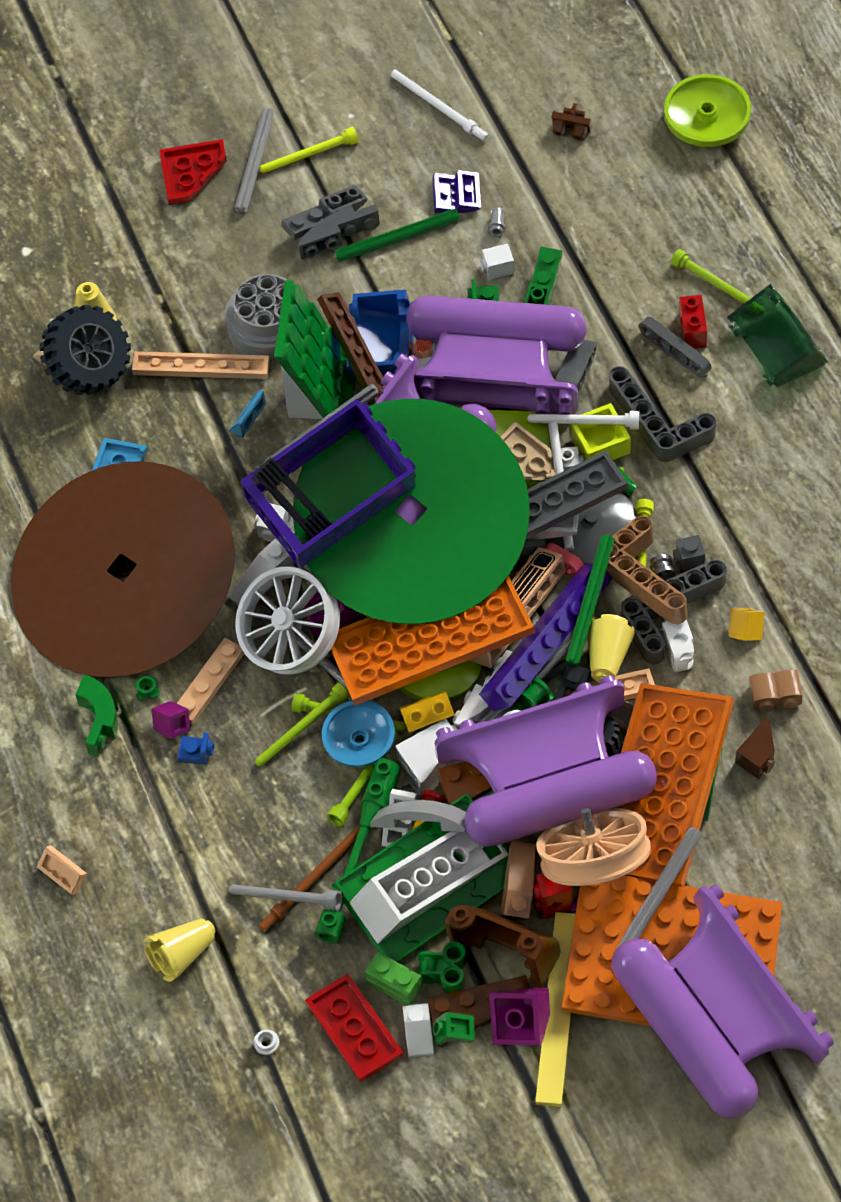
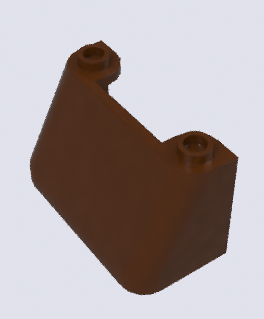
[444,905,561,987]

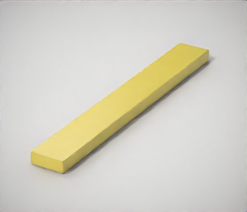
[536,912,575,1107]

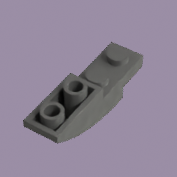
[281,185,368,240]
[298,205,380,259]

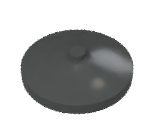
[546,493,638,566]

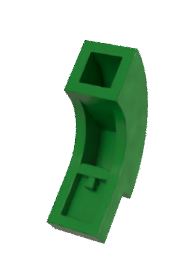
[75,675,118,756]

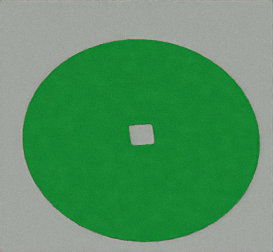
[293,399,530,624]

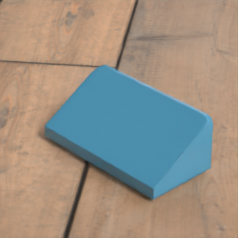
[229,390,266,437]

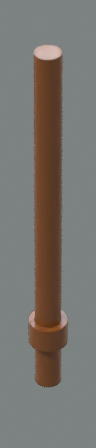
[258,824,360,933]

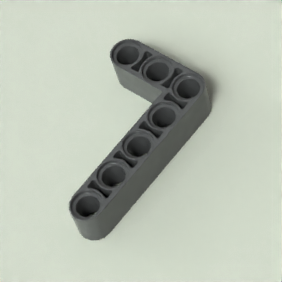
[609,366,716,462]
[621,560,727,665]

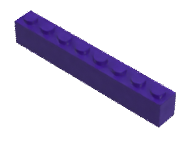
[479,563,613,712]

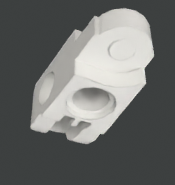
[660,619,694,673]

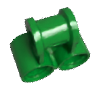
[510,678,555,711]
[417,941,466,994]

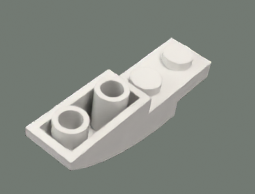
[453,650,512,729]

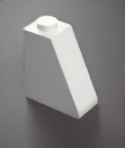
[395,719,457,792]

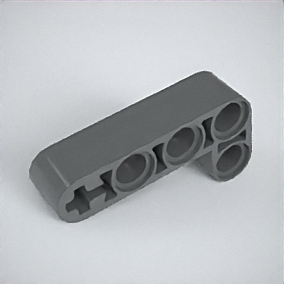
[550,339,597,415]

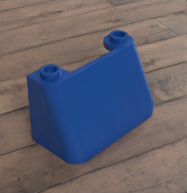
[346,289,414,377]

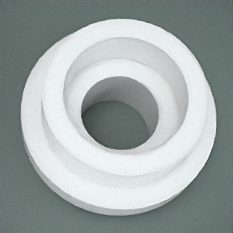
[254,1030,279,1055]

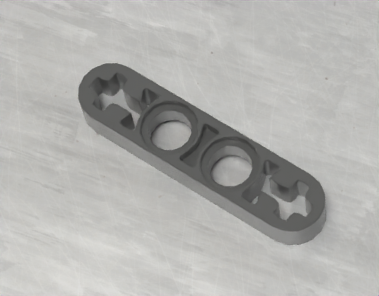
[638,316,712,377]

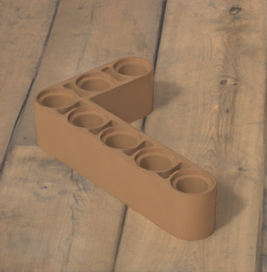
[606,516,688,624]

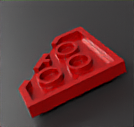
[159,139,227,205]

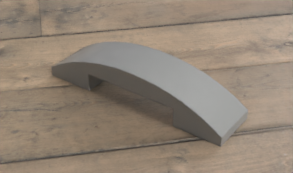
[370,800,466,832]

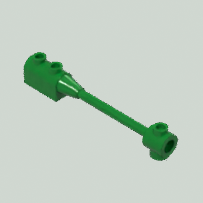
[314,758,400,944]

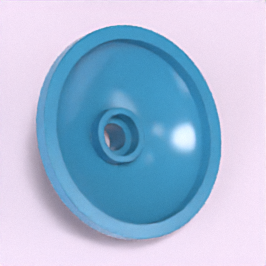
[322,701,395,768]

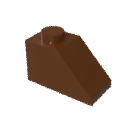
[735,717,775,779]

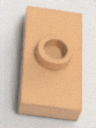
[37,845,87,895]

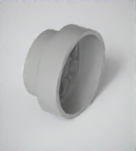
[225,274,287,360]

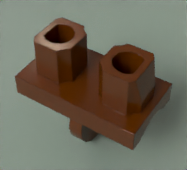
[551,103,592,141]

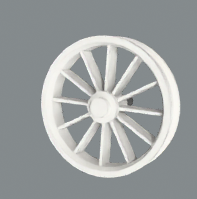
[235,566,340,675]

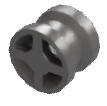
[649,554,676,581]

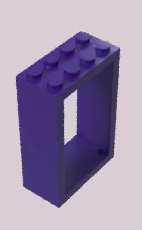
[240,399,416,569]

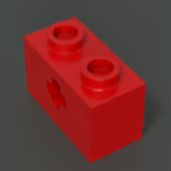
[679,295,708,348]
[533,874,572,919]

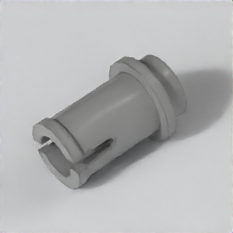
[488,207,506,237]

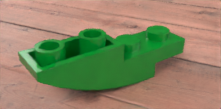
[524,246,563,305]

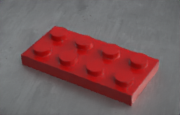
[305,973,404,1083]

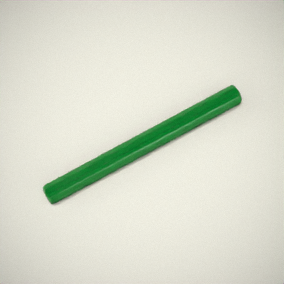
[335,209,459,262]
[566,534,615,666]

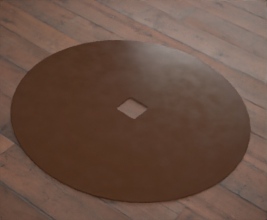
[11,461,235,677]

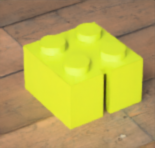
[569,403,631,461]

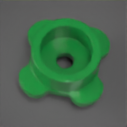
[134,676,160,701]

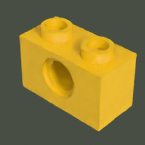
[399,690,455,732]

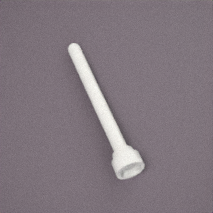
[527,411,639,430]

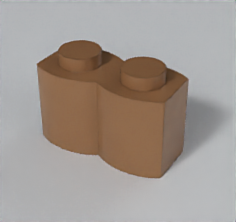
[749,670,803,712]

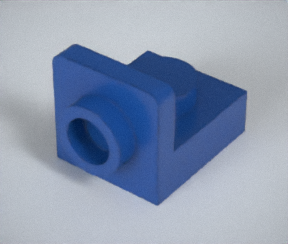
[178,732,214,765]

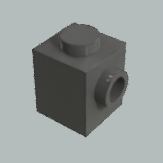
[672,535,706,574]

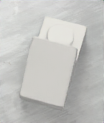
[403,1003,434,1058]

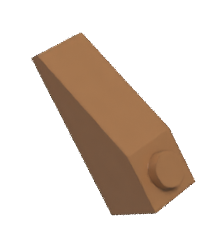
[499,841,536,919]

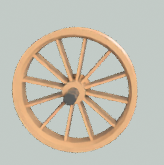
[536,808,651,886]

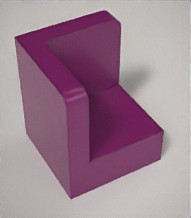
[151,701,190,739]

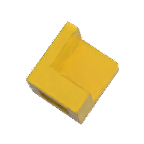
[728,608,765,641]

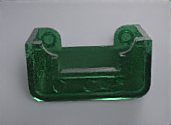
[727,284,829,387]

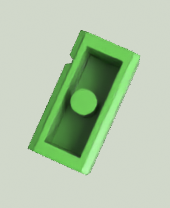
[365,952,423,1006]

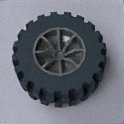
[39,305,131,395]

